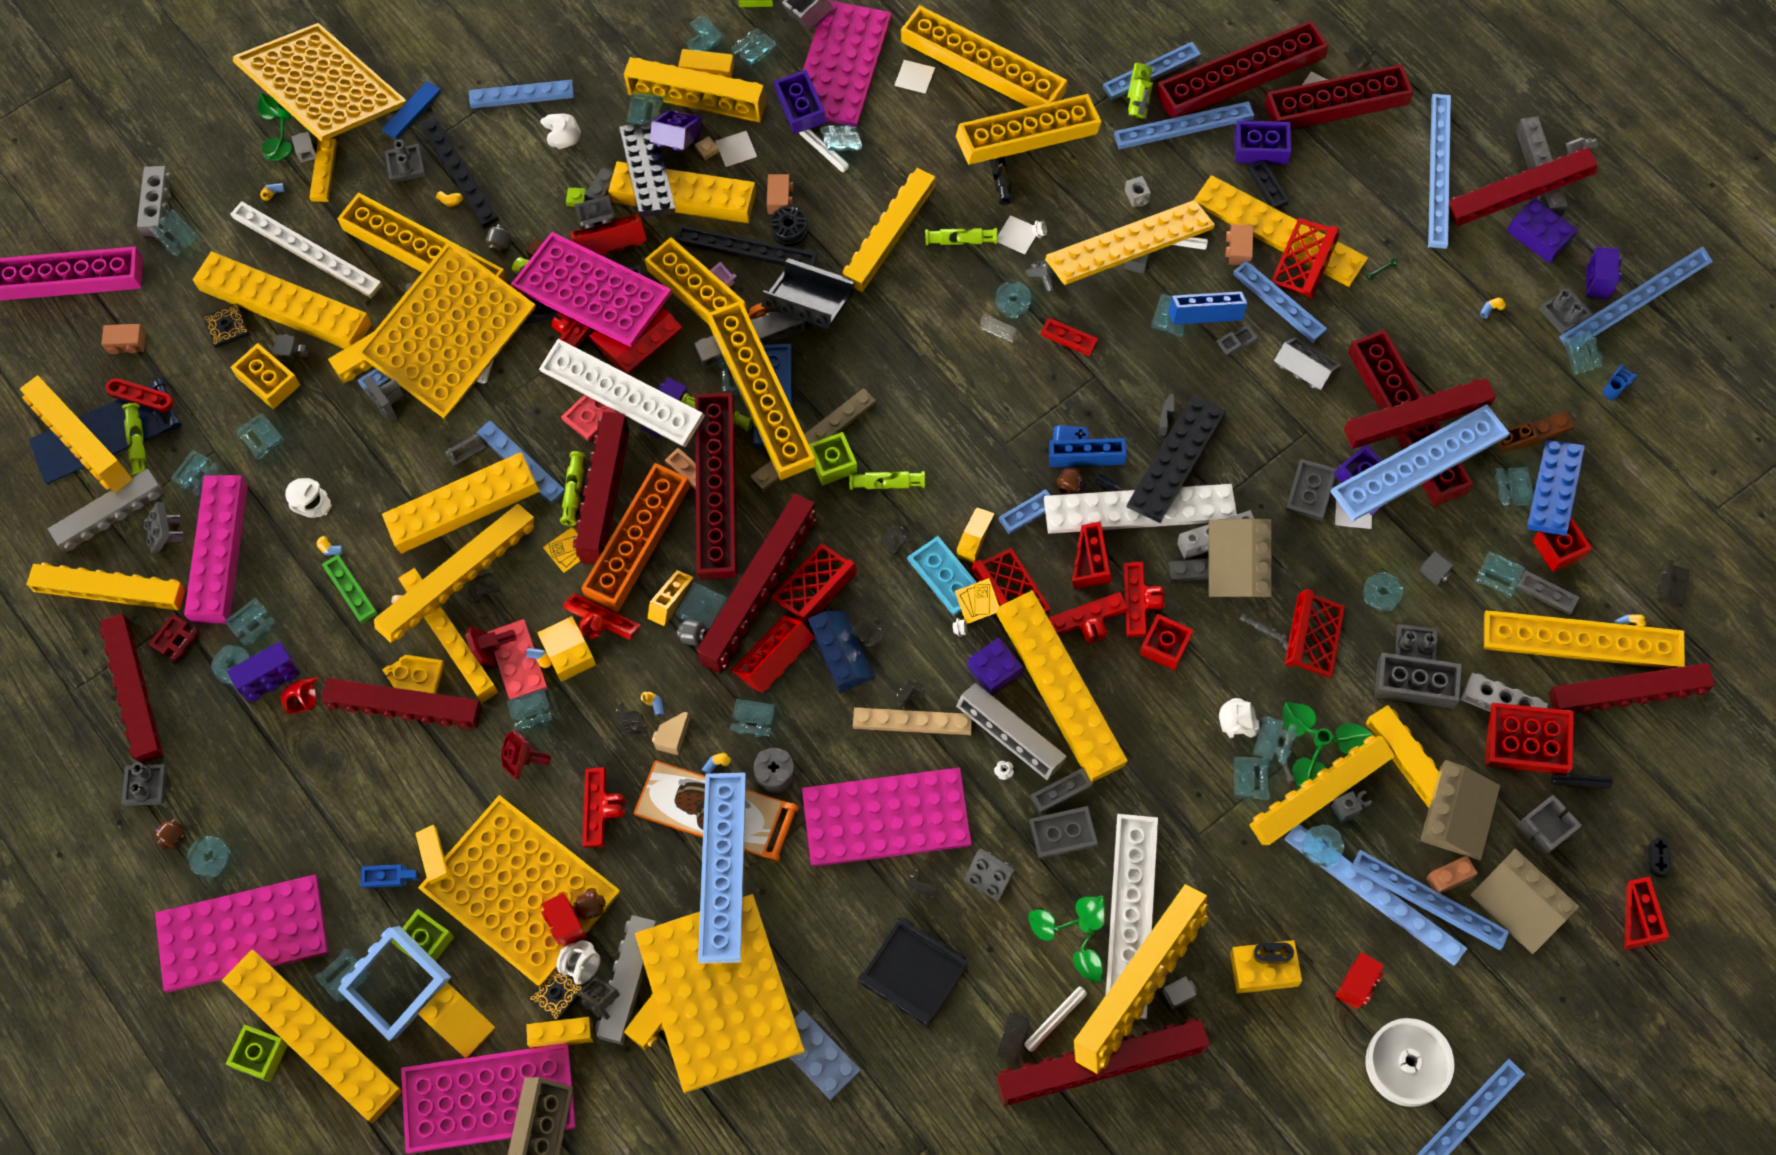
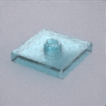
[675,582,728,631]

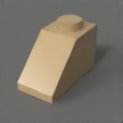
[652,712,690,755]

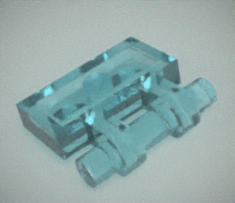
[731,28,776,66]
[821,125,862,151]
[150,209,199,257]
[1563,331,1602,375]
[171,450,220,496]
[1495,467,1534,505]
[224,598,276,646]
[507,689,553,731]
[730,699,775,737]
[1253,716,1298,764]

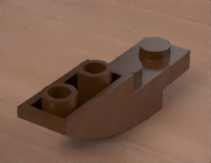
[1498,411,1574,451]

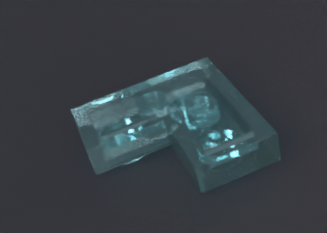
[686,14,724,52]

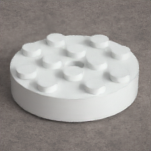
[1366,1018,1454,1107]

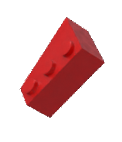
[1072,522,1112,590]
[1624,877,1669,950]

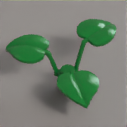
[257,93,309,161]
[1282,702,1373,789]
[1028,896,1105,982]

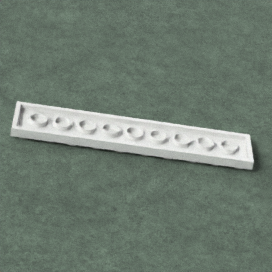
[539,339,705,447]
[1044,484,1237,534]
[1105,814,1158,1020]

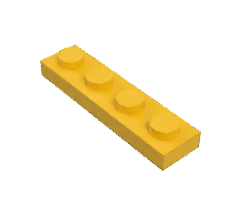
[309,139,337,202]

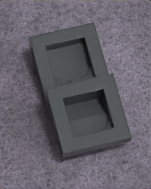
[1216,324,1258,356]
[1158,394,1174,436]

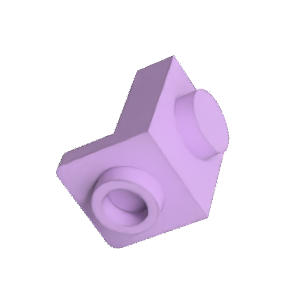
[710,261,736,287]

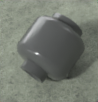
[486,225,511,253]
[677,619,708,646]

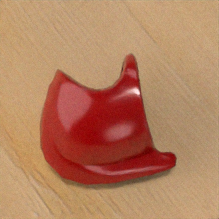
[281,677,319,714]

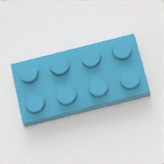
[907,536,977,616]

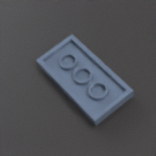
[790,1010,861,1101]

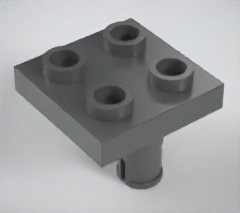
[384,140,426,184]
[1026,256,1063,291]
[1539,288,1593,335]
[364,376,405,423]
[144,502,184,554]
[1395,624,1437,660]
[121,762,167,806]
[964,848,1015,902]

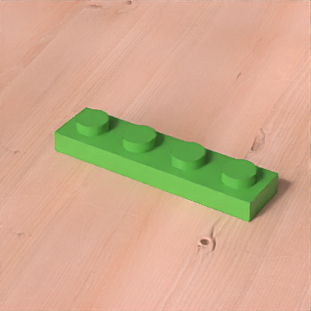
[322,554,378,624]

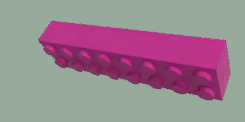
[0,247,143,301]
[184,475,248,623]

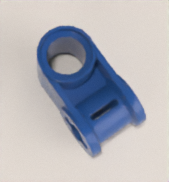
[1603,364,1638,400]
[1053,425,1089,440]

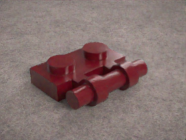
[148,614,200,662]

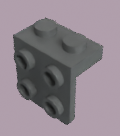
[574,195,615,229]

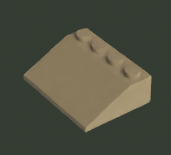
[1208,519,1271,597]
[1420,760,1500,861]
[1470,848,1579,954]

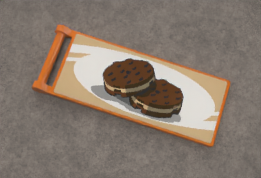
[634,760,799,863]

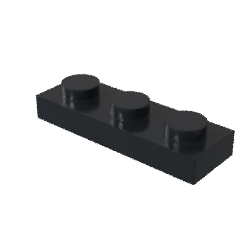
[1247,160,1290,209]

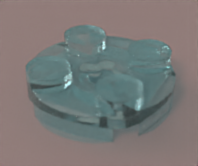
[995,282,1032,318]
[1363,572,1403,611]
[211,645,251,684]
[1302,825,1344,867]
[187,836,230,877]

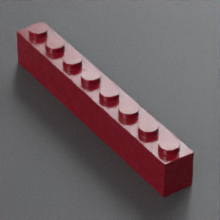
[1449,147,1597,227]
[1344,378,1496,449]
[99,613,164,763]
[1548,663,1715,713]
[321,678,482,730]

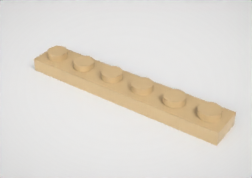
[853,708,972,735]

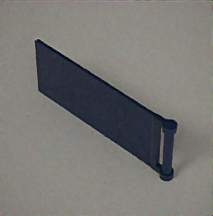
[29,379,181,484]

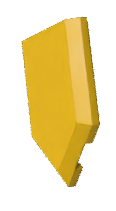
[382,655,444,694]

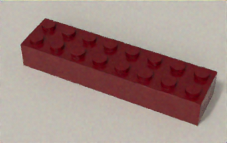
[1265,64,1413,130]
[573,411,630,564]

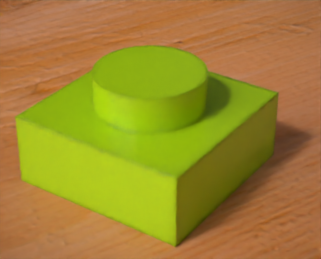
[566,188,586,207]

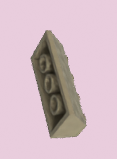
[508,1077,573,1155]

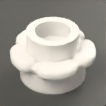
[1032,221,1047,238]
[953,618,967,637]
[994,761,1014,780]

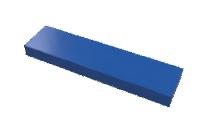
[382,81,441,140]

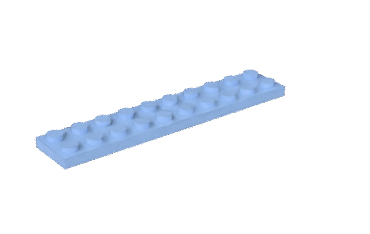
[1331,404,1509,521]
[698,773,746,964]

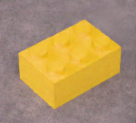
[230,343,300,410]
[1230,940,1302,994]

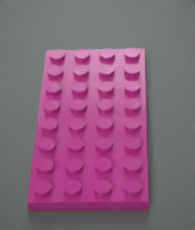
[803,0,892,127]
[511,232,672,348]
[802,768,971,867]
[155,874,329,993]
[401,1043,576,1154]

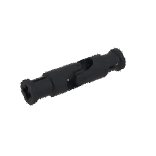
[989,156,1014,205]

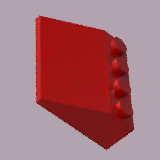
[589,307,682,375]
[1485,702,1574,774]

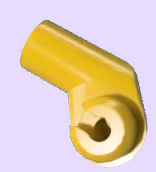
[436,191,463,207]

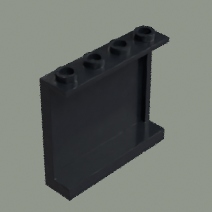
[761,258,855,329]
[857,917,968,1028]

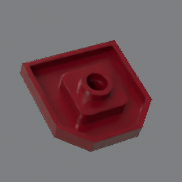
[465,626,517,669]
[501,731,551,779]

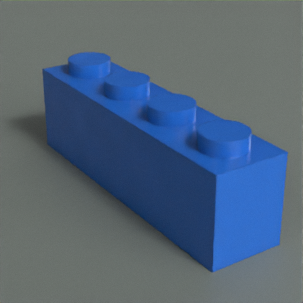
[1168,292,1247,324]
[1049,438,1126,467]

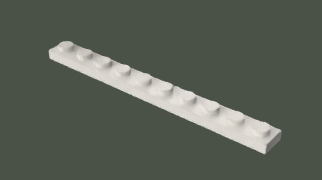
[231,201,382,298]

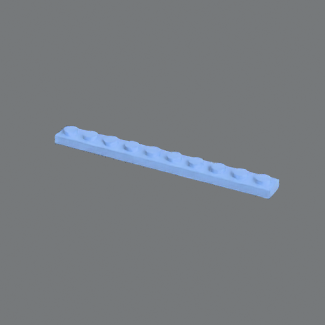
[1428,94,1451,249]
[1284,824,1467,966]

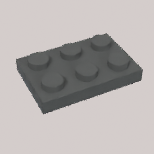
[1285,459,1337,521]
[1029,806,1098,859]

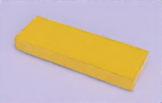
[416,825,449,885]

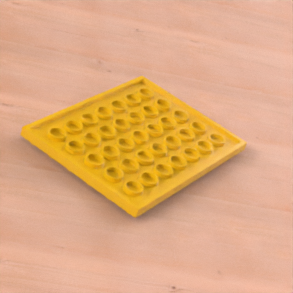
[233,23,406,142]
[357,241,536,419]
[418,795,621,987]
[635,894,804,1093]

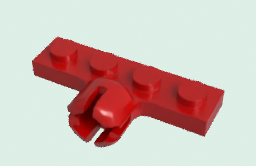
[548,312,593,354]
[1124,562,1165,637]
[1048,592,1128,644]
[563,593,640,640]
[582,767,626,848]

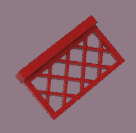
[1271,218,1341,299]
[771,543,857,626]
[971,548,1051,613]
[1284,589,1345,678]

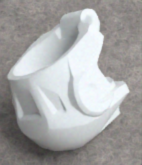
[540,114,581,149]
[285,478,332,518]
[1219,698,1260,738]
[556,940,600,984]

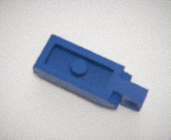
[360,864,419,888]

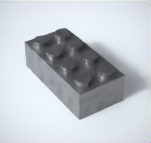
[1374,653,1462,709]

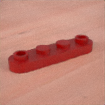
[105,378,174,412]

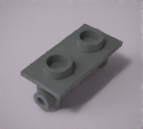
[445,434,486,466]

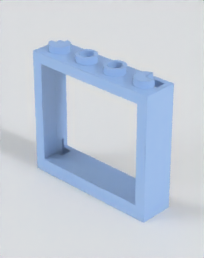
[338,926,451,1041]

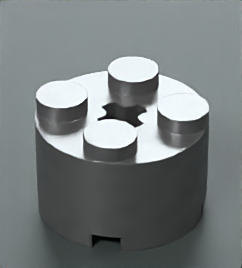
[753,748,795,793]

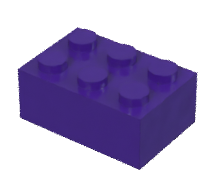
[774,70,826,134]
[650,110,702,151]
[1234,121,1291,164]
[1507,198,1578,264]
[1333,444,1385,516]
[227,641,301,703]

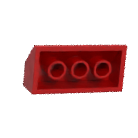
[570,213,647,256]
[731,615,815,693]

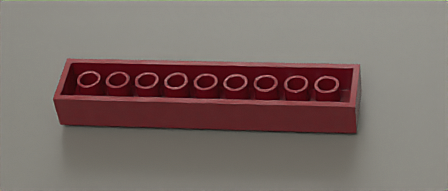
[1156,20,1329,119]
[1348,330,1473,507]
[695,392,738,580]
[696,493,817,674]
[996,1018,1209,1107]

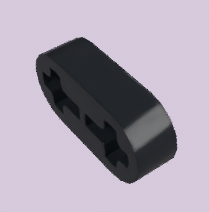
[1649,837,1671,877]
[1253,943,1294,964]

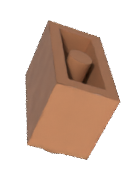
[767,174,793,214]
[1225,224,1253,265]
[101,324,146,354]
[1426,856,1478,894]

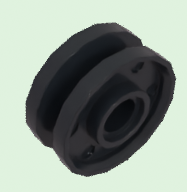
[770,206,808,246]

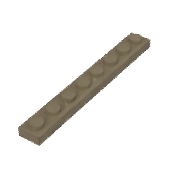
[750,388,876,492]

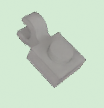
[1566,138,1598,155]

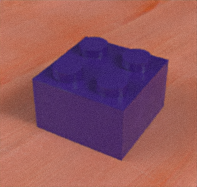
[1586,247,1622,299]
[967,638,1023,696]

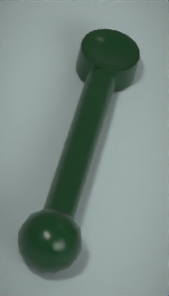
[1366,258,1398,280]

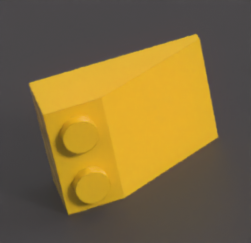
[537,616,596,682]
[418,983,496,1058]

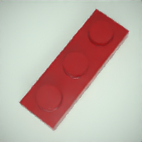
[1040,317,1098,356]

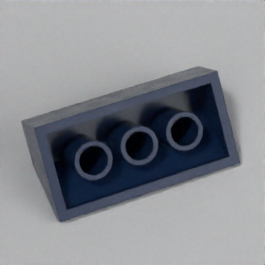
[808,611,875,693]

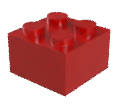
[1532,516,1592,572]
[1140,614,1193,671]
[541,892,588,948]
[1335,952,1384,1009]

